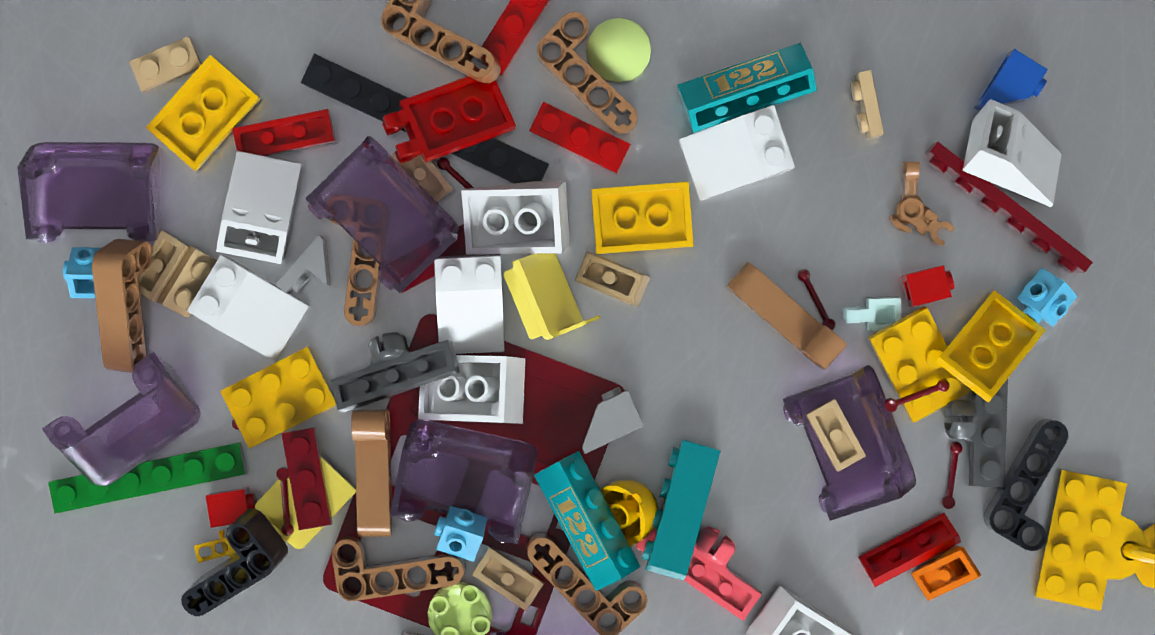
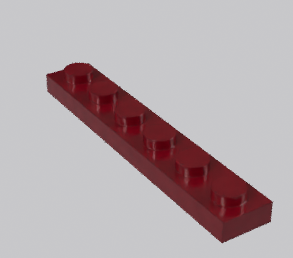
[925,141,1093,274]

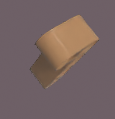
[381,0,501,83]
[537,12,638,135]
[325,195,389,326]
[92,239,153,373]
[727,262,847,370]
[351,409,392,537]
[526,532,648,635]
[332,536,465,601]

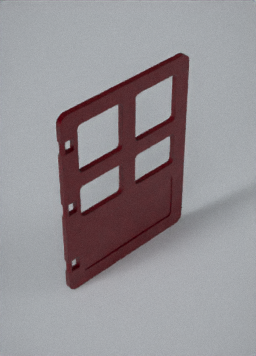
[323,314,625,635]

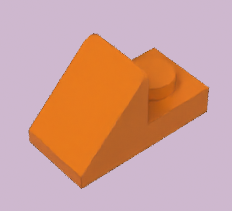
[911,546,981,601]

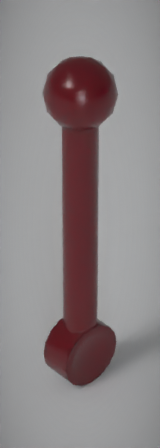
[437,157,474,189]
[798,269,836,330]
[884,379,950,412]
[941,442,963,509]
[276,467,294,536]

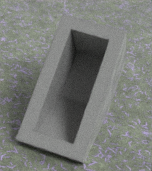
[582,387,644,454]

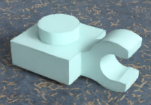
[843,296,901,332]

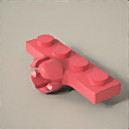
[635,526,762,621]

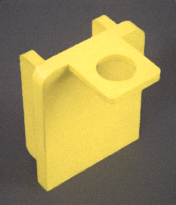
[504,253,601,340]
[255,455,356,549]

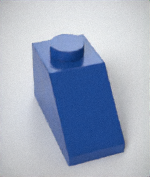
[974,49,1048,111]

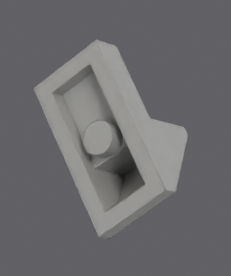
[275,235,330,294]

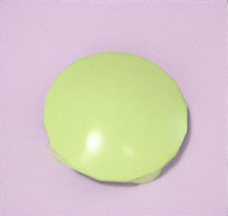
[586,18,651,83]
[427,582,492,635]

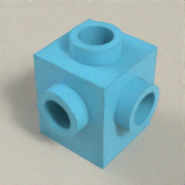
[63,247,101,298]
[1018,268,1078,327]
[434,506,487,562]

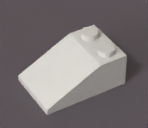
[679,105,795,201]
[461,181,570,255]
[434,254,504,354]
[187,255,310,361]
[418,355,525,424]
[744,585,853,635]

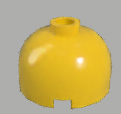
[601,479,659,547]

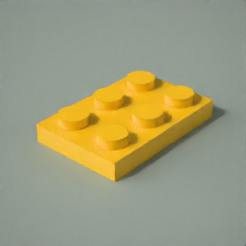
[146,55,260,172]
[591,182,694,254]
[936,290,1046,403]
[867,306,970,423]
[220,347,336,449]

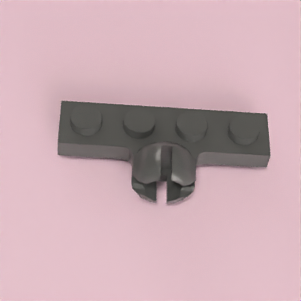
[331,332,460,413]
[944,379,1008,488]

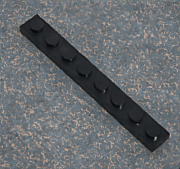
[300,53,549,184]

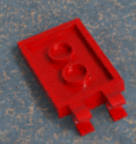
[382,76,516,164]

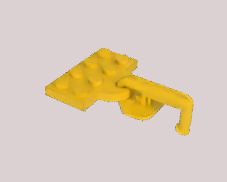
[1035,469,1155,611]

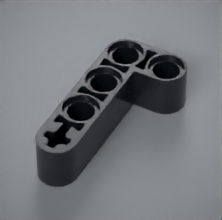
[983,419,1068,551]
[181,508,288,617]

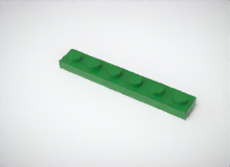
[48,442,247,514]

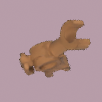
[889,162,955,246]

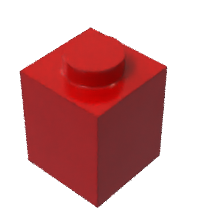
[901,265,954,307]
[205,487,257,528]

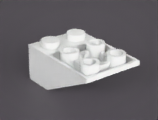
[963,99,1062,207]
[216,151,302,264]

